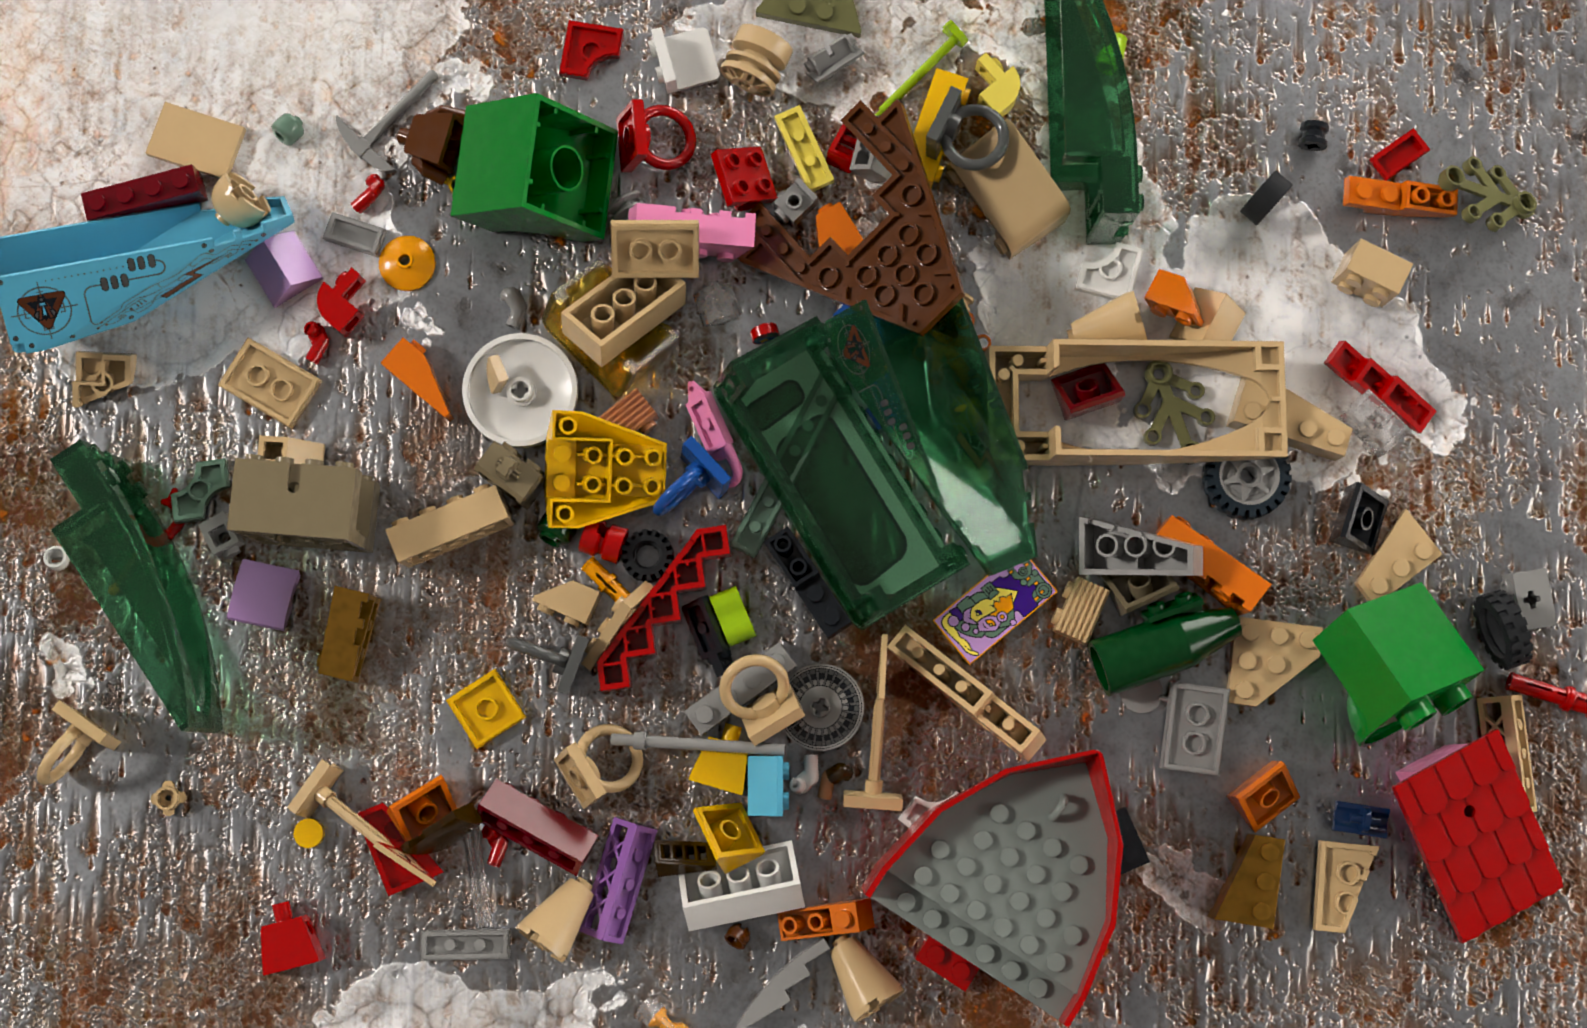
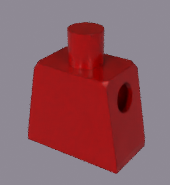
[260,901,326,976]

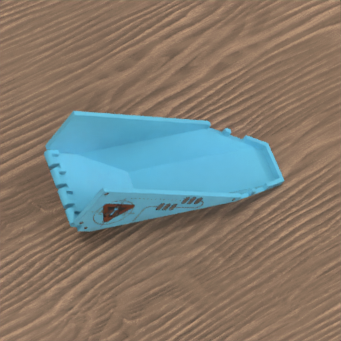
[0,196,295,354]

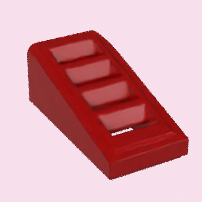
[826,109,857,173]

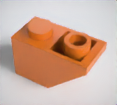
[1144,269,1204,327]

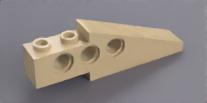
[887,625,1047,762]

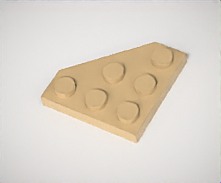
[1227,616,1323,707]

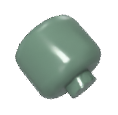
[271,113,304,146]

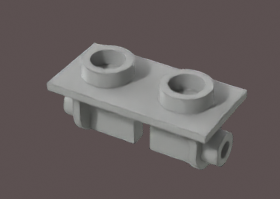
[804,33,865,84]

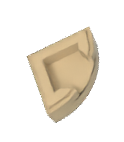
[487,354,509,394]

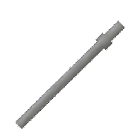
[610,732,786,756]

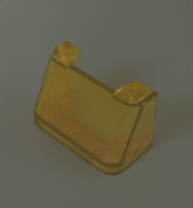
[542,259,679,397]

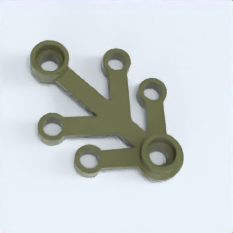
[1438,156,1537,232]
[1133,361,1215,465]

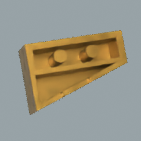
[316,586,381,683]
[1207,834,1285,929]

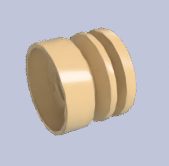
[720,24,793,97]

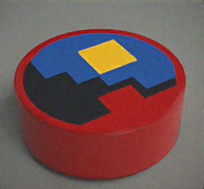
[750,322,780,344]

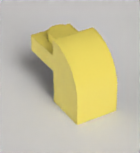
[975,53,1020,117]

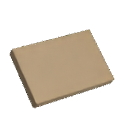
[145,102,246,179]
[611,220,699,278]
[218,337,322,430]

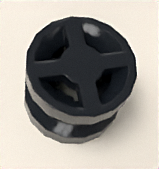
[1298,120,1329,151]

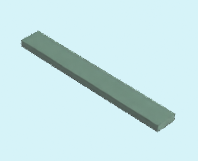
[729,345,858,559]

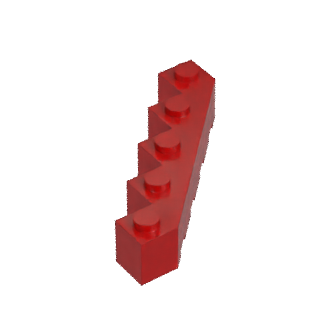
[597,525,731,692]

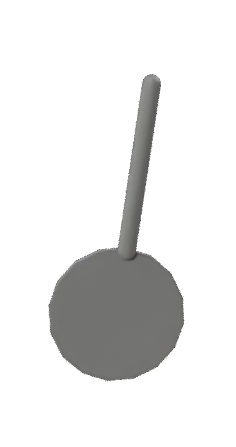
[1120,679,1168,714]

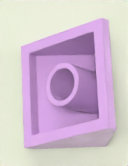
[245,231,324,308]

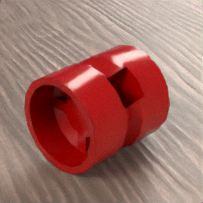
[578,520,629,564]

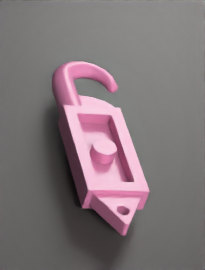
[685,381,743,488]

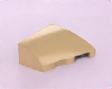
[72,351,137,408]

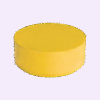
[293,818,325,848]

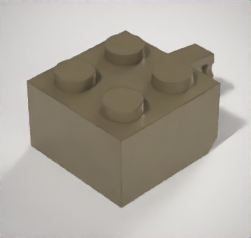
[474,441,545,510]

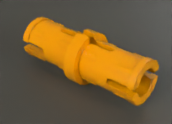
[581,556,631,602]

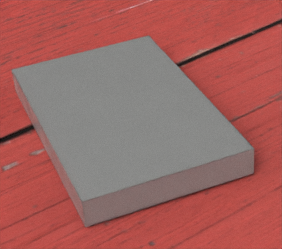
[1159,681,1230,776]

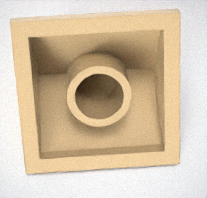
[1169,287,1246,341]

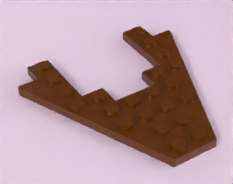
[737,99,965,336]

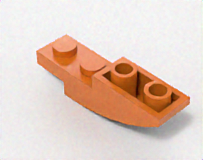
[1343,175,1458,217]

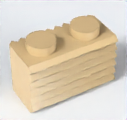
[1051,577,1110,645]

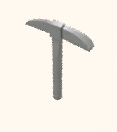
[336,70,438,174]

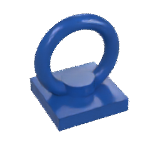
[653,436,731,516]

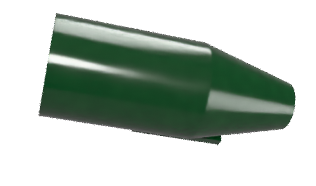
[1088,592,1242,697]

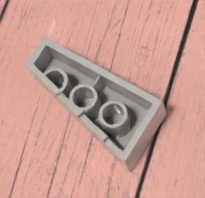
[1079,516,1203,576]

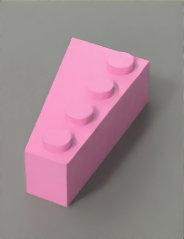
[628,203,756,262]

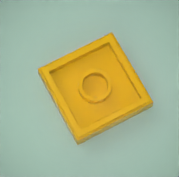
[446,668,527,749]

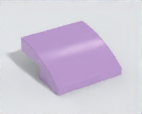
[227,559,301,631]

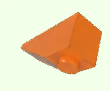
[381,337,454,422]

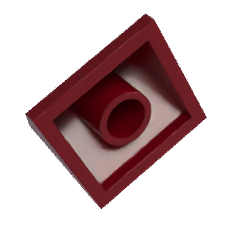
[1051,363,1125,421]

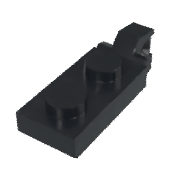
[681,595,733,677]

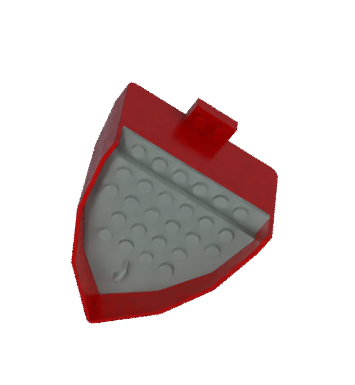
[861,750,1123,1028]

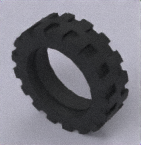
[1473,589,1533,670]

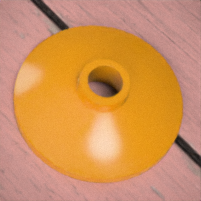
[379,235,436,291]

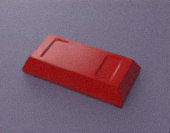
[1369,128,1430,181]

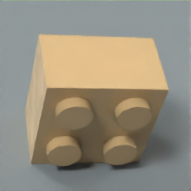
[1331,238,1413,307]

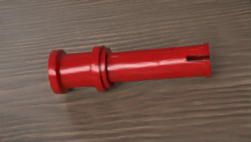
[1505,672,1587,718]

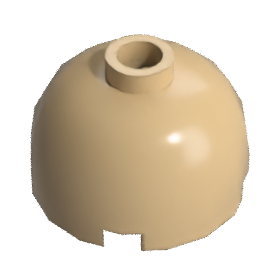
[211,172,271,228]

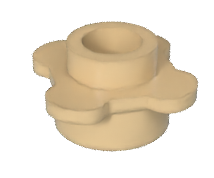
[151,781,187,816]

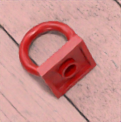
[616,99,696,173]

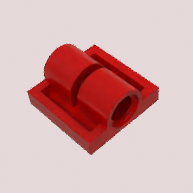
[710,146,778,212]

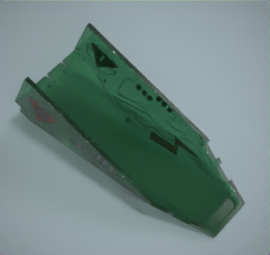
[823,298,1038,576]

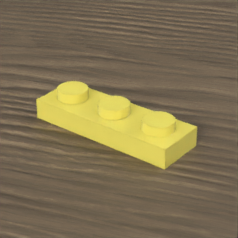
[774,105,834,192]

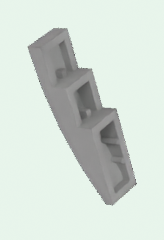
[736,936,830,1028]

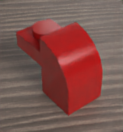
[317,267,366,338]

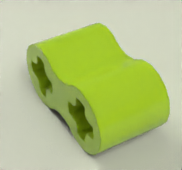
[709,585,756,647]

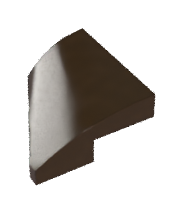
[400,802,484,855]

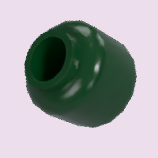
[537,511,579,548]

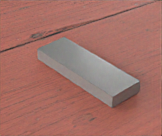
[420,928,511,961]

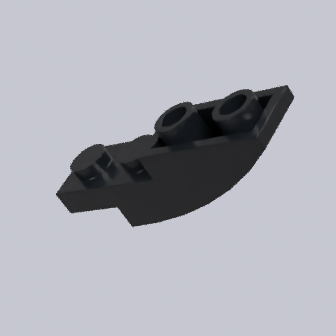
[764,526,853,640]

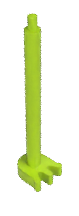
[875,20,968,116]

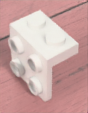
[648,27,720,94]

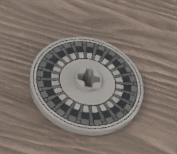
[783,664,864,751]

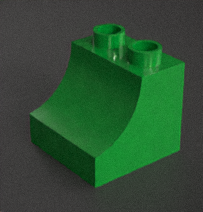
[450,93,618,242]

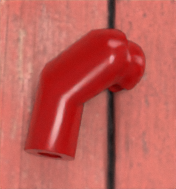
[351,174,385,214]
[304,321,329,365]
[482,826,509,868]

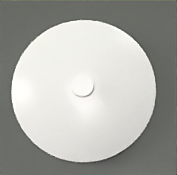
[462,333,578,448]

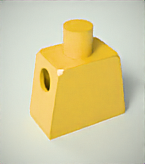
[688,723,748,795]

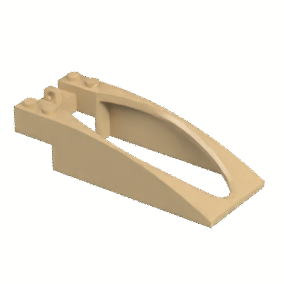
[984,339,1288,466]

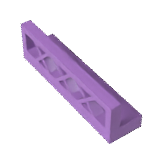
[579,817,658,944]

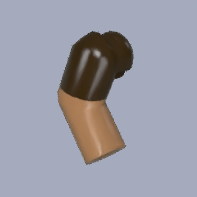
[817,763,853,800]

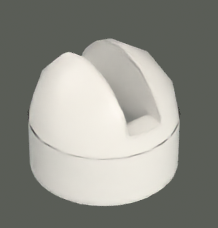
[43,546,70,571]

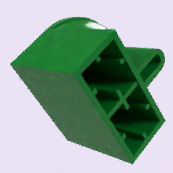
[1312,582,1485,747]

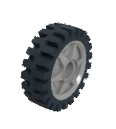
[1202,457,1292,520]

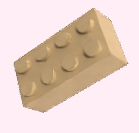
[561,275,686,367]
[385,484,516,568]

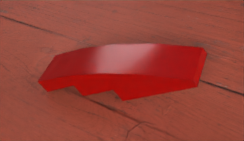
[1324,341,1437,434]

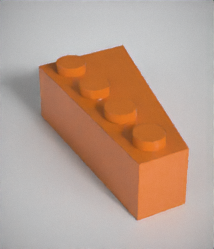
[1155,515,1272,616]

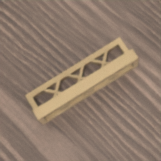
[1477,694,1537,812]

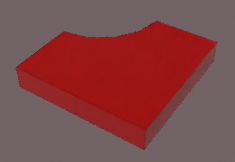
[559,20,624,81]

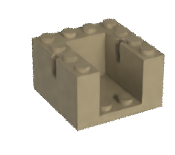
[227,454,380,553]

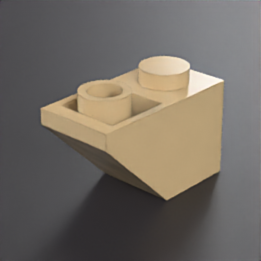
[257,435,325,464]
[532,580,602,628]

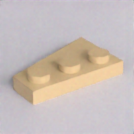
[1354,509,1442,601]
[581,580,653,671]
[1313,840,1380,933]

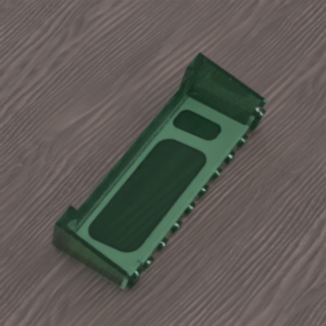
[713,316,970,631]

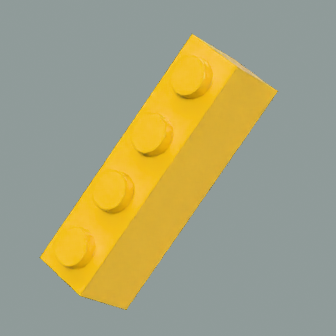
[913,68,971,188]

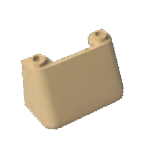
[945,119,1071,260]

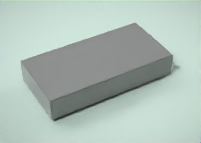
[323,212,387,258]

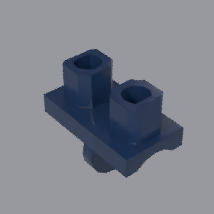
[1332,801,1390,839]

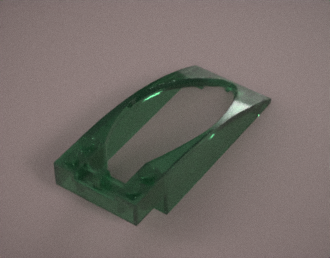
[1044,0,1144,245]
[50,439,223,733]

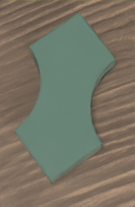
[170,458,231,524]

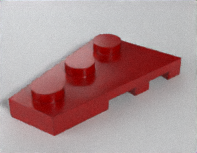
[357,802,444,897]

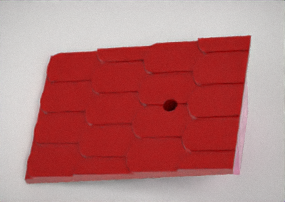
[1392,729,1564,944]

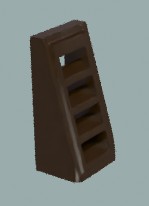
[654,840,717,877]

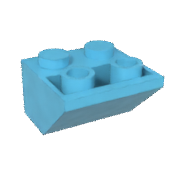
[748,756,789,816]

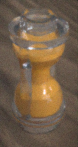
[636,996,693,1028]

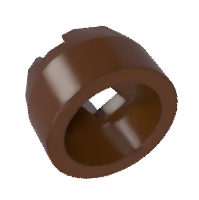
[724,923,750,950]

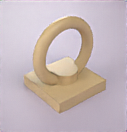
[719,654,806,746]
[36,700,121,785]
[554,724,643,809]

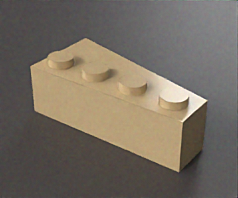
[1226,377,1353,461]

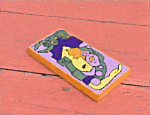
[932,547,1058,665]

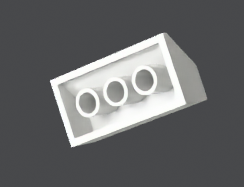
[678,840,805,931]

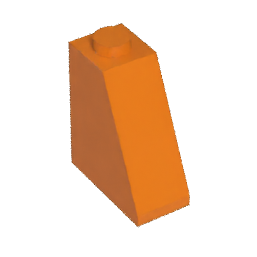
[815,202,864,255]

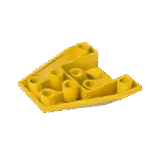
[544,410,667,528]

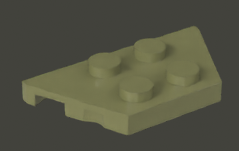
[756,0,861,38]

